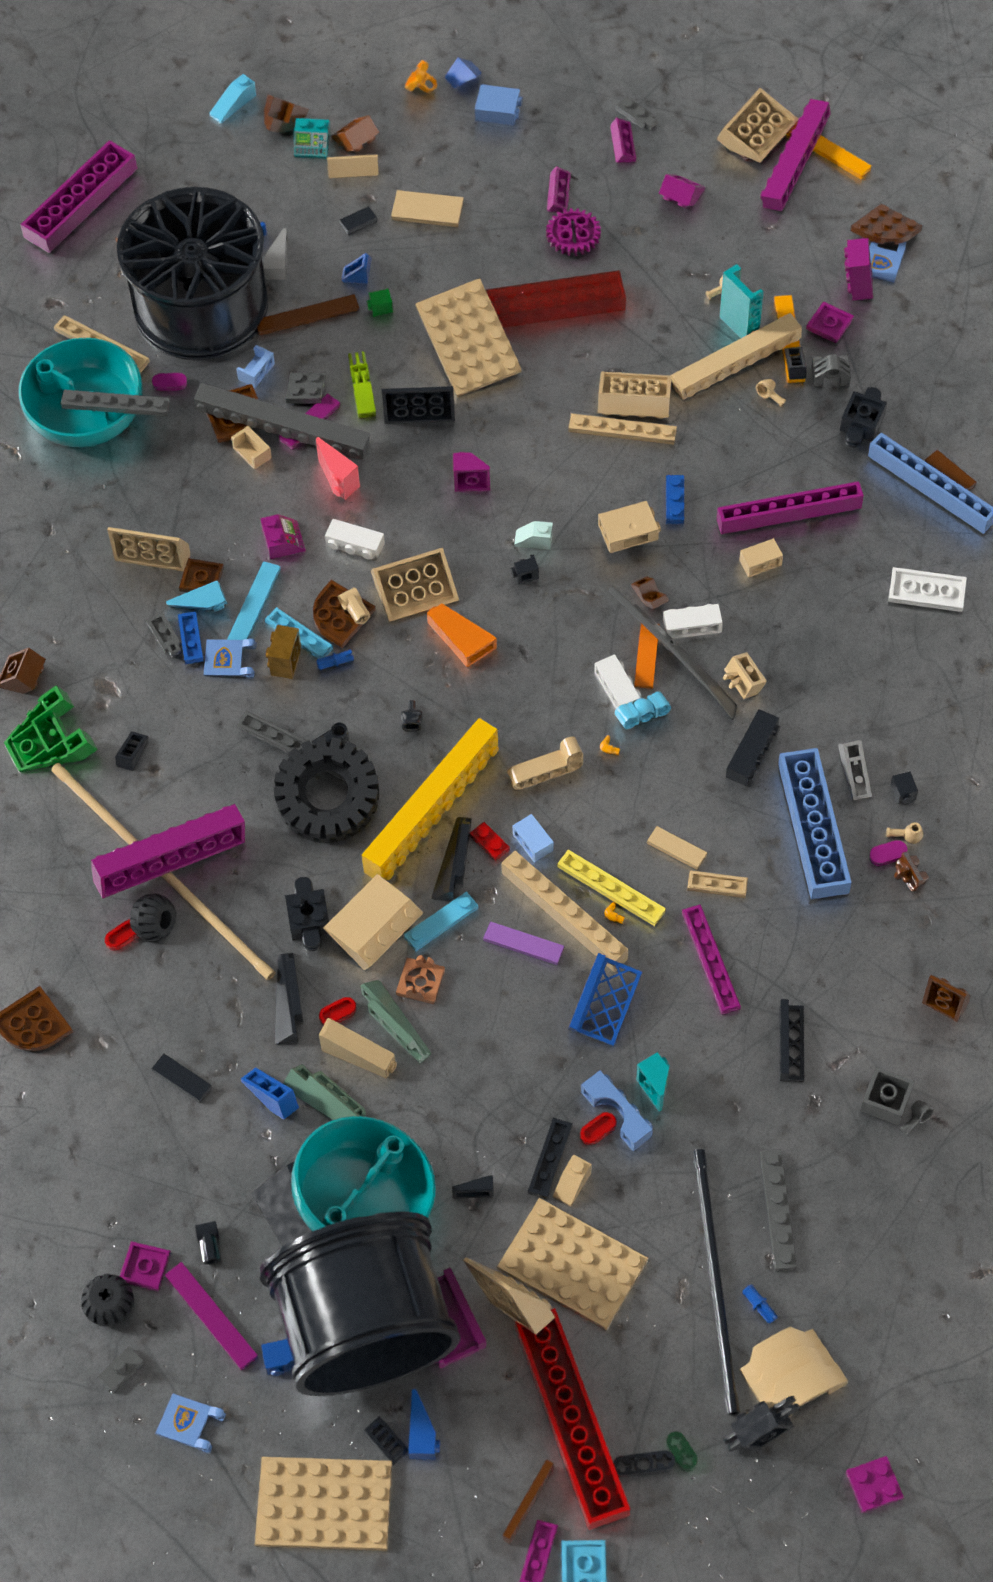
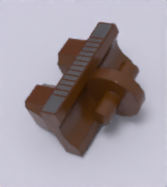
[894,852,929,892]

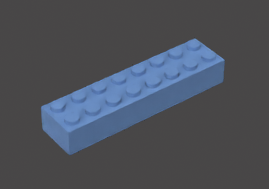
[778,748,851,899]

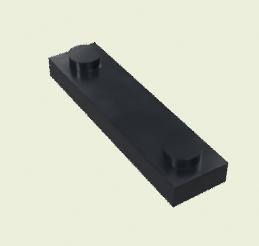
[528,1117,573,1200]

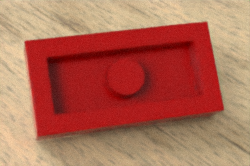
[470,822,510,862]

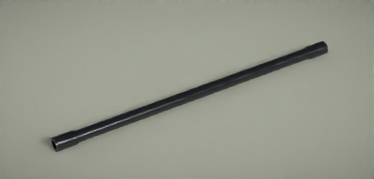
[693,1149,740,1415]

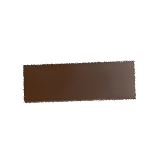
[925,449,977,491]

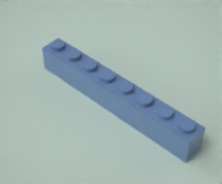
[868,433,993,534]

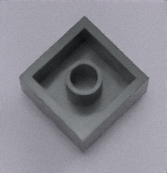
[860,1067,915,1125]

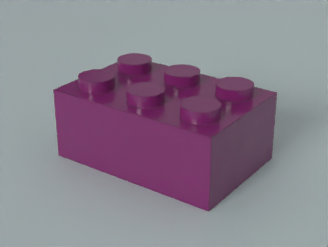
[844,238,873,301]

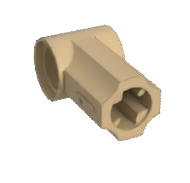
[338,587,370,624]

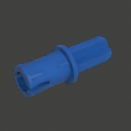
[316,649,354,670]
[742,1284,778,1323]

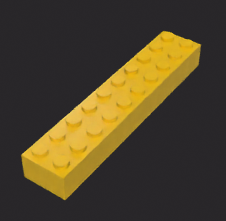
[362,718,499,880]

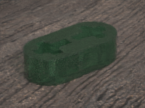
[666,1431,698,1472]

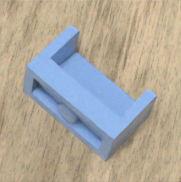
[237,345,275,388]
[512,814,554,863]

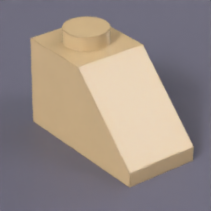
[553,1155,591,1207]

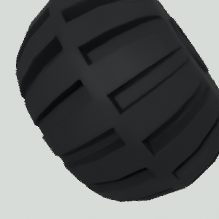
[130,893,176,942]
[81,1274,134,1327]

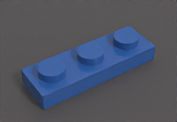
[666,475,684,524]
[178,611,204,665]

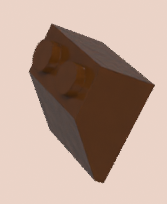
[0,647,46,694]

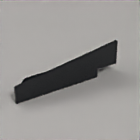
[431,817,472,901]
[275,952,303,1045]

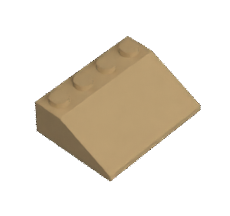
[717,88,798,163]
[598,372,671,419]
[107,527,191,571]
[371,548,459,622]
[323,874,423,970]
[463,1257,555,1334]

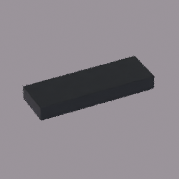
[151,1053,212,1103]

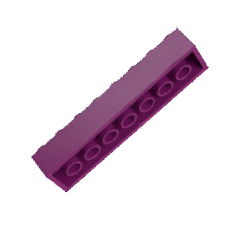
[20,140,137,253]
[91,804,245,899]

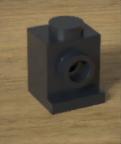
[510,554,539,584]

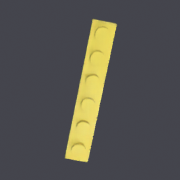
[557,849,666,926]

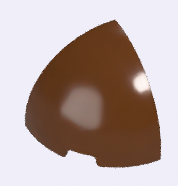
[264,95,309,133]

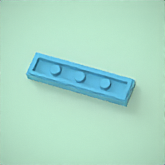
[265,607,333,659]

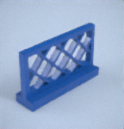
[568,953,642,1046]

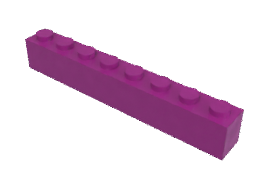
[760,99,831,211]
[716,481,864,535]

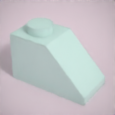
[514,521,553,550]

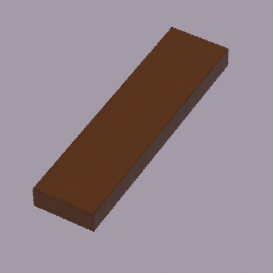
[503,1460,554,1544]

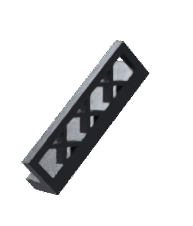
[779,999,804,1082]

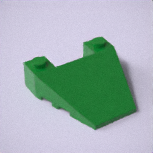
[4,685,98,772]

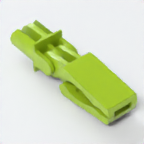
[348,351,376,419]

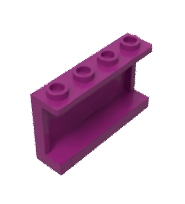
[434,1267,487,1369]

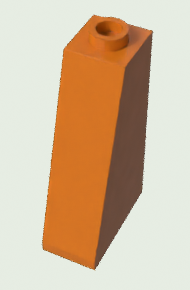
[427,603,497,667]

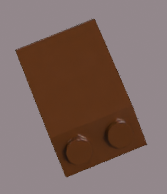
[922,975,971,1022]

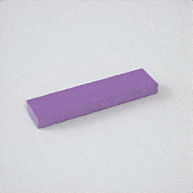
[483,921,564,965]

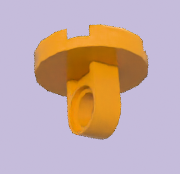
[405,60,437,93]

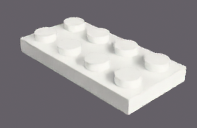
[888,567,967,612]

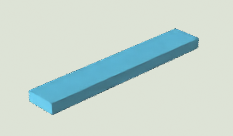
[227,561,281,651]

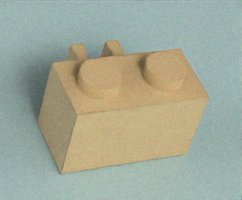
[723,652,767,699]

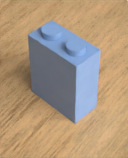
[475,84,523,125]

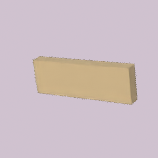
[647,826,707,870]
[687,870,748,898]

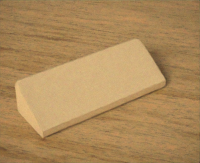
[327,155,379,178]

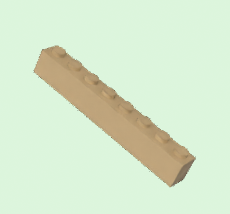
[671,313,802,400]
[501,851,628,972]

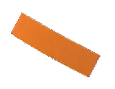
[634,623,660,689]

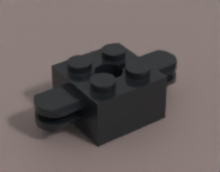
[840,387,887,448]
[285,877,329,951]
[723,1396,800,1452]

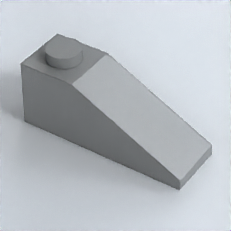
[263,229,288,280]
[838,740,872,800]

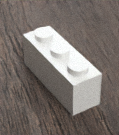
[325,519,385,561]
[663,604,723,639]
[595,655,642,709]

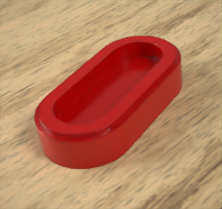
[105,919,138,951]
[319,997,357,1026]
[580,1112,617,1146]

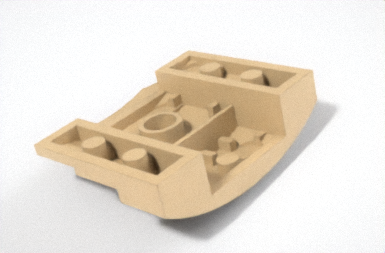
[740,1327,848,1417]

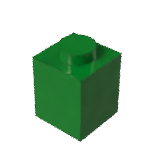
[366,288,393,317]

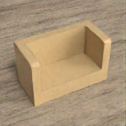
[231,426,272,469]
[739,539,783,577]

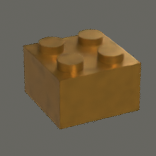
[266,625,302,679]

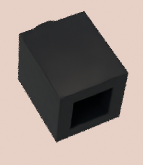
[890,771,918,804]

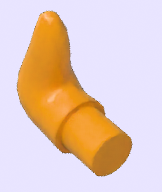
[600,735,620,756]
[604,901,625,924]

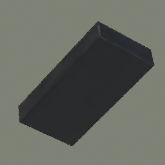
[339,206,377,234]

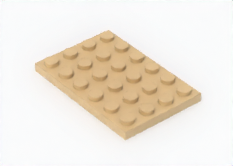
[416,278,522,397]
[497,1198,648,1331]
[255,1457,392,1551]

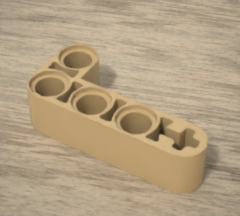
[507,737,583,790]

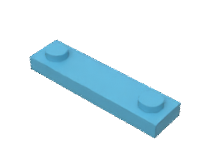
[404,891,478,952]

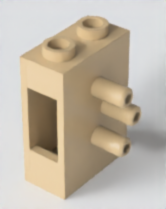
[598,501,661,553]

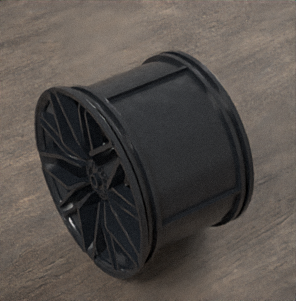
[117,187,268,360]
[258,1211,460,1396]

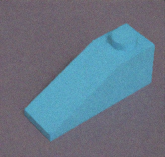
[209,74,256,123]
[166,581,228,611]

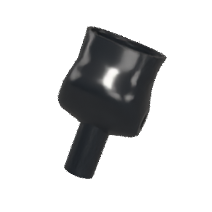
[401,700,423,732]

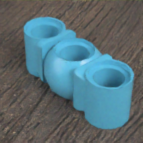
[615,691,671,729]

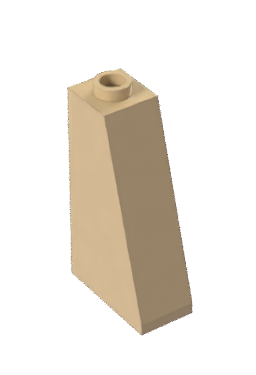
[319,1018,397,1079]

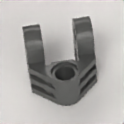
[812,355,851,387]

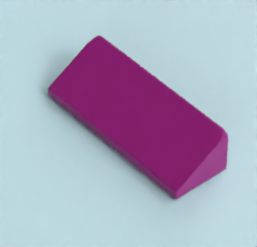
[610,117,636,163]
[547,166,571,213]

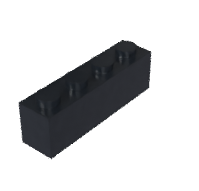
[726,709,781,786]

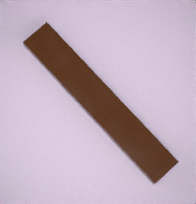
[257,294,360,336]

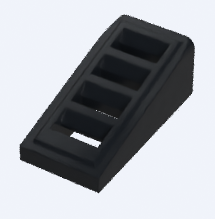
[785,347,807,380]
[115,731,149,771]
[452,1175,494,1199]
[364,1416,409,1465]

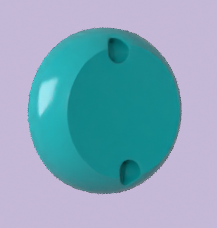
[19,338,143,448]
[291,1116,436,1231]

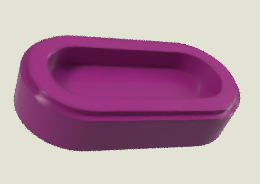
[152,373,187,391]
[869,840,908,866]

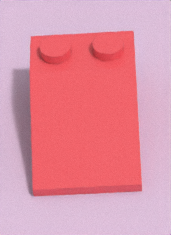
[316,437,360,500]

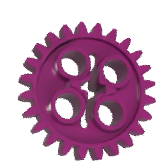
[546,208,601,256]

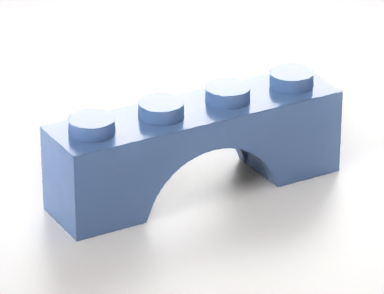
[581,1071,653,1151]

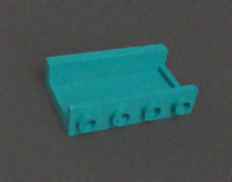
[720,264,764,338]

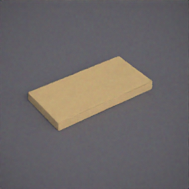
[391,190,464,227]

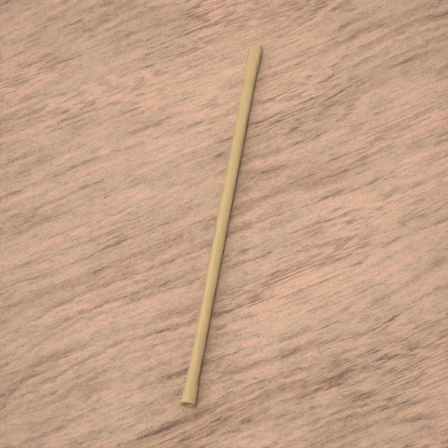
[51,763,276,981]

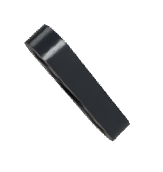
[613,1450,675,1478]

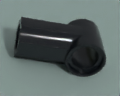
[311,722,349,744]
[195,1221,221,1265]

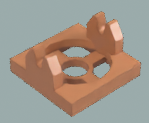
[396,955,445,1004]

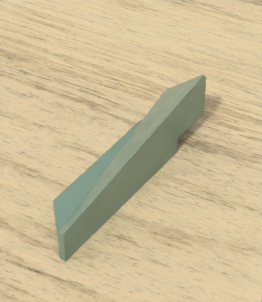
[361,980,431,1064]
[283,1064,366,1120]

